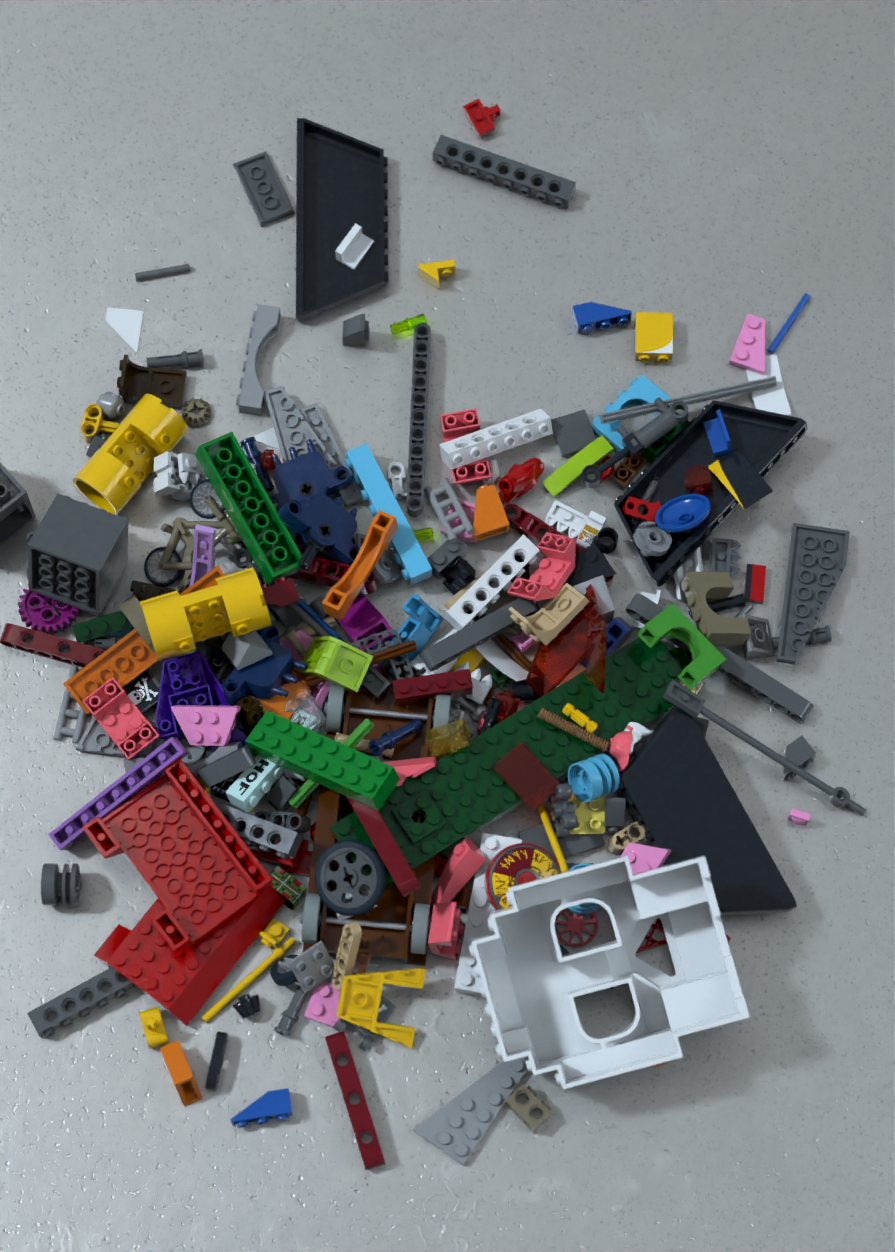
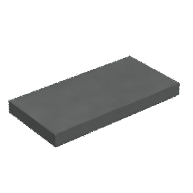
[233,151,294,226]
[518,820,605,861]

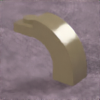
[118,594,156,655]

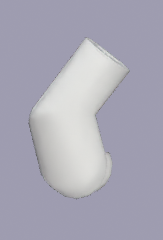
[482,460,500,485]

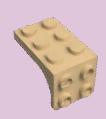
[508,583,590,646]

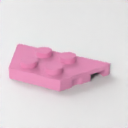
[171,705,241,746]
[620,842,671,874]

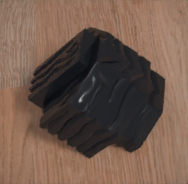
[442,556,476,595]

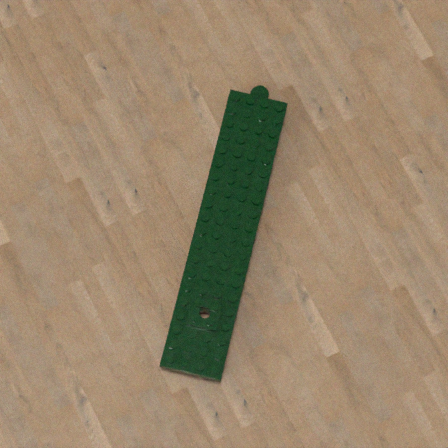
[329,637,691,891]

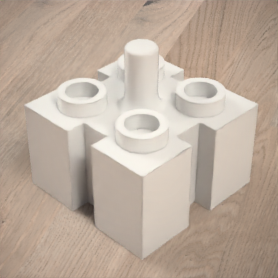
[154,451,198,502]

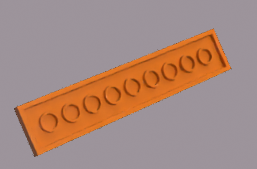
[63,565,226,714]

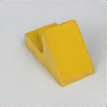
[418,260,455,289]

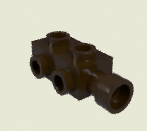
[130,580,184,602]
[236,695,263,735]

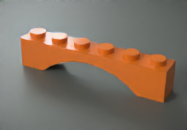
[322,510,398,621]

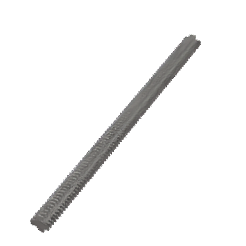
[600,376,777,424]

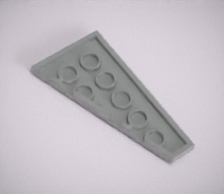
[264,386,346,492]
[76,716,207,764]
[413,1057,528,1165]

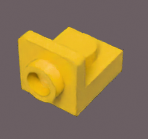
[259,918,290,949]

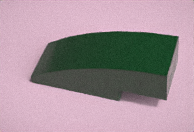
[641,412,690,464]

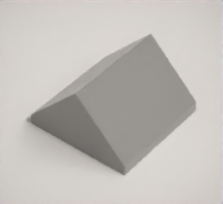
[741,614,775,660]
[221,631,273,670]

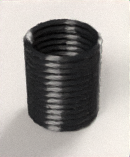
[596,527,618,554]
[512,678,544,701]

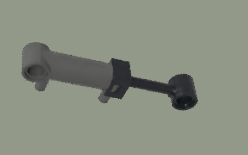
[582,398,689,488]

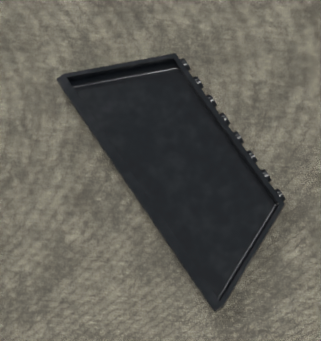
[296,118,388,320]
[614,400,807,587]
[619,705,797,915]

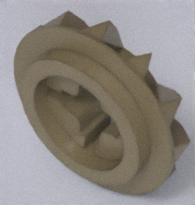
[182,398,212,426]

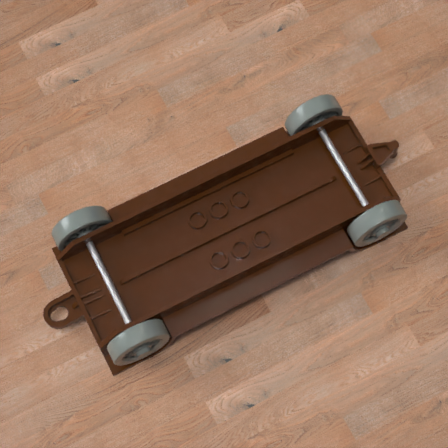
[300,661,454,974]

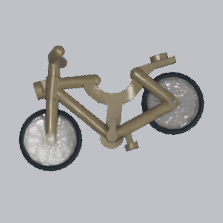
[144,479,247,590]

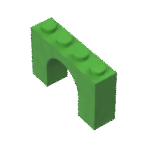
[637,603,726,690]

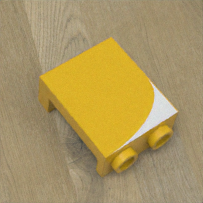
[635,312,673,363]

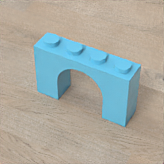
[592,375,671,460]

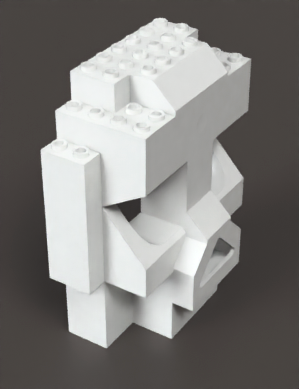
[469,855,750,1089]

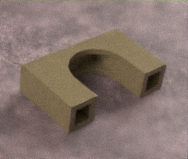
[681,571,752,645]

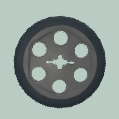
[315,840,386,916]

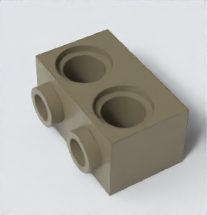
[505,1084,551,1133]

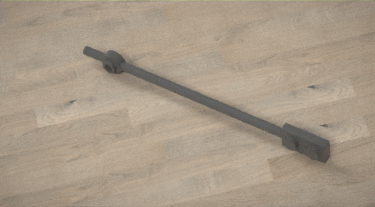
[220,537,391,699]
[663,680,866,816]

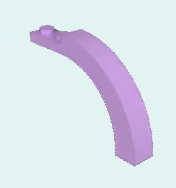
[189,524,216,645]

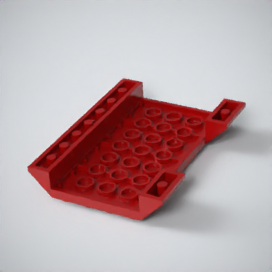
[82,758,272,952]
[94,884,286,1026]

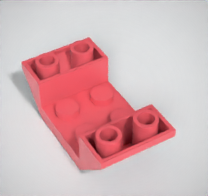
[440,408,492,485]
[507,532,576,601]
[82,677,160,760]
[428,902,465,960]

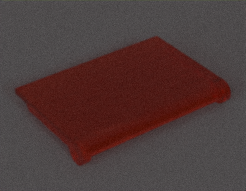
[493,742,560,811]

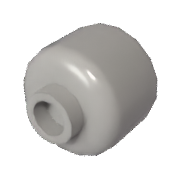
[96,392,125,419]

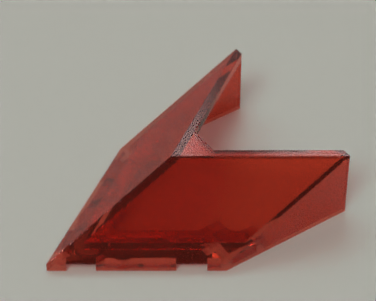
[526,584,607,697]

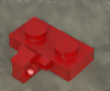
[463,99,501,138]
[281,839,312,877]

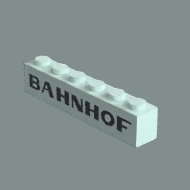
[226,708,321,813]

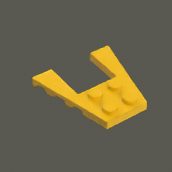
[336,968,426,1048]

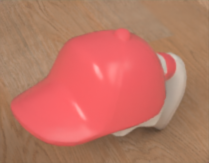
[609,722,653,773]

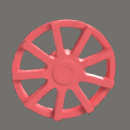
[555,908,598,947]

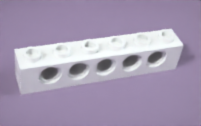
[439,409,553,470]
[443,535,540,631]

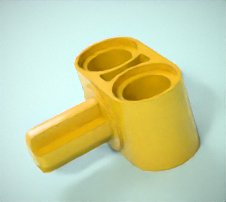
[80,404,120,444]
[139,1007,169,1048]

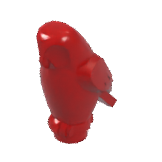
[498,458,544,504]

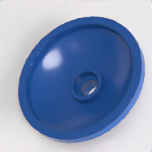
[655,494,711,533]

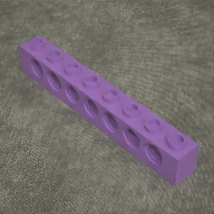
[48,737,189,850]

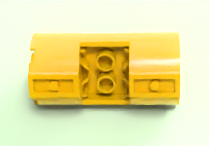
[72,394,188,515]
[140,567,272,661]

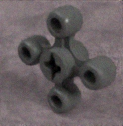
[548,784,577,838]

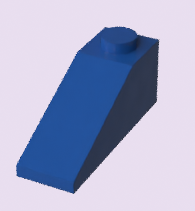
[579,617,635,669]

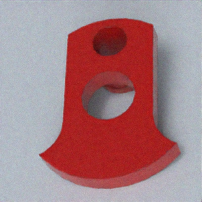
[622,496,661,523]

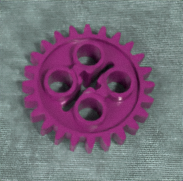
[18,589,80,634]

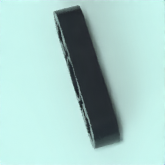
[205,1031,228,1091]

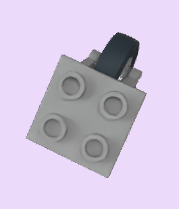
[270,941,334,994]

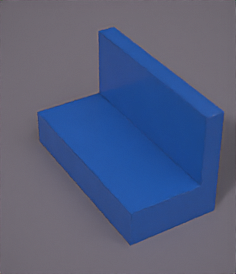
[703,409,732,457]

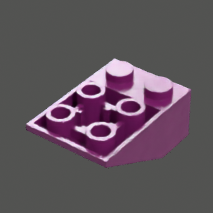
[334,594,395,653]

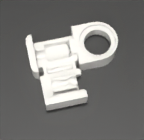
[386,462,407,500]

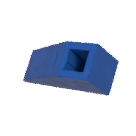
[572,302,632,333]
[231,1088,293,1128]

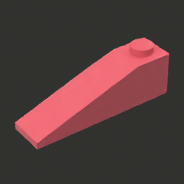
[384,756,436,787]
[430,838,487,915]

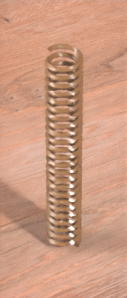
[537,708,611,752]

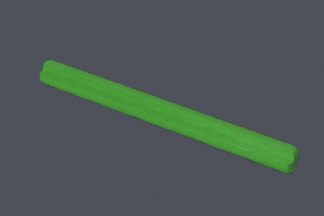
[288,718,374,808]

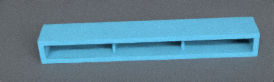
[344,443,432,585]

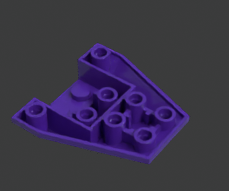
[155,651,232,740]

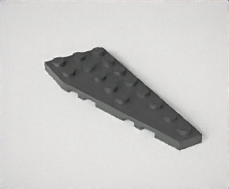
[776,523,850,665]

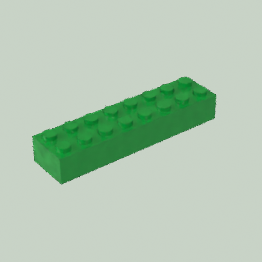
[195,432,302,585]
[245,710,400,811]

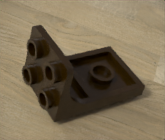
[117,354,187,408]

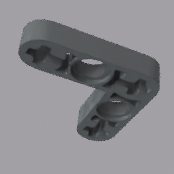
[349,629,413,680]

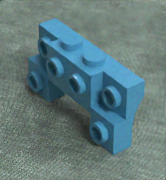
[371,594,444,679]

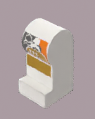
[576,510,606,548]

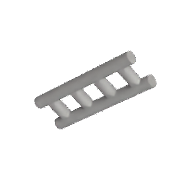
[424,478,475,543]
[53,665,87,744]

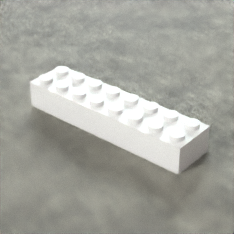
[454,833,522,997]

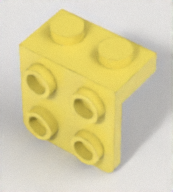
[568,792,605,834]

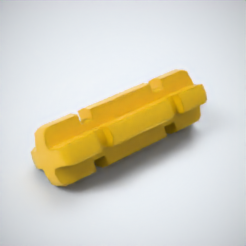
[562,703,598,733]

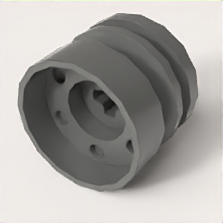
[41,863,82,906]

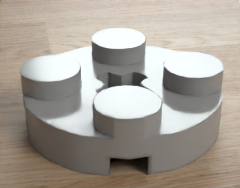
[633,521,672,557]
[372,548,401,584]

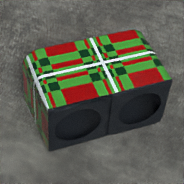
[269,865,307,911]

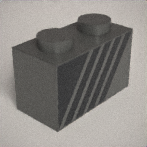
[427,539,466,580]

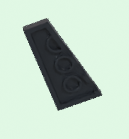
[562,542,617,587]

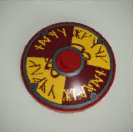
[485,843,561,910]

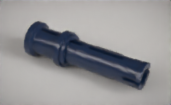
[240,437,275,492]
[369,718,423,756]

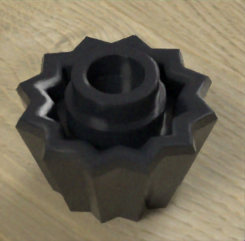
[233,993,260,1018]

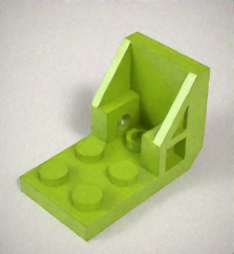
[298,636,373,692]

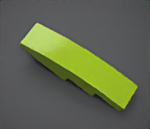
[542,435,614,498]

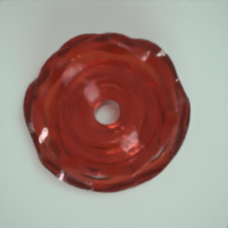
[260,449,275,471]

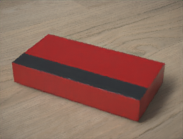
[744,564,766,603]

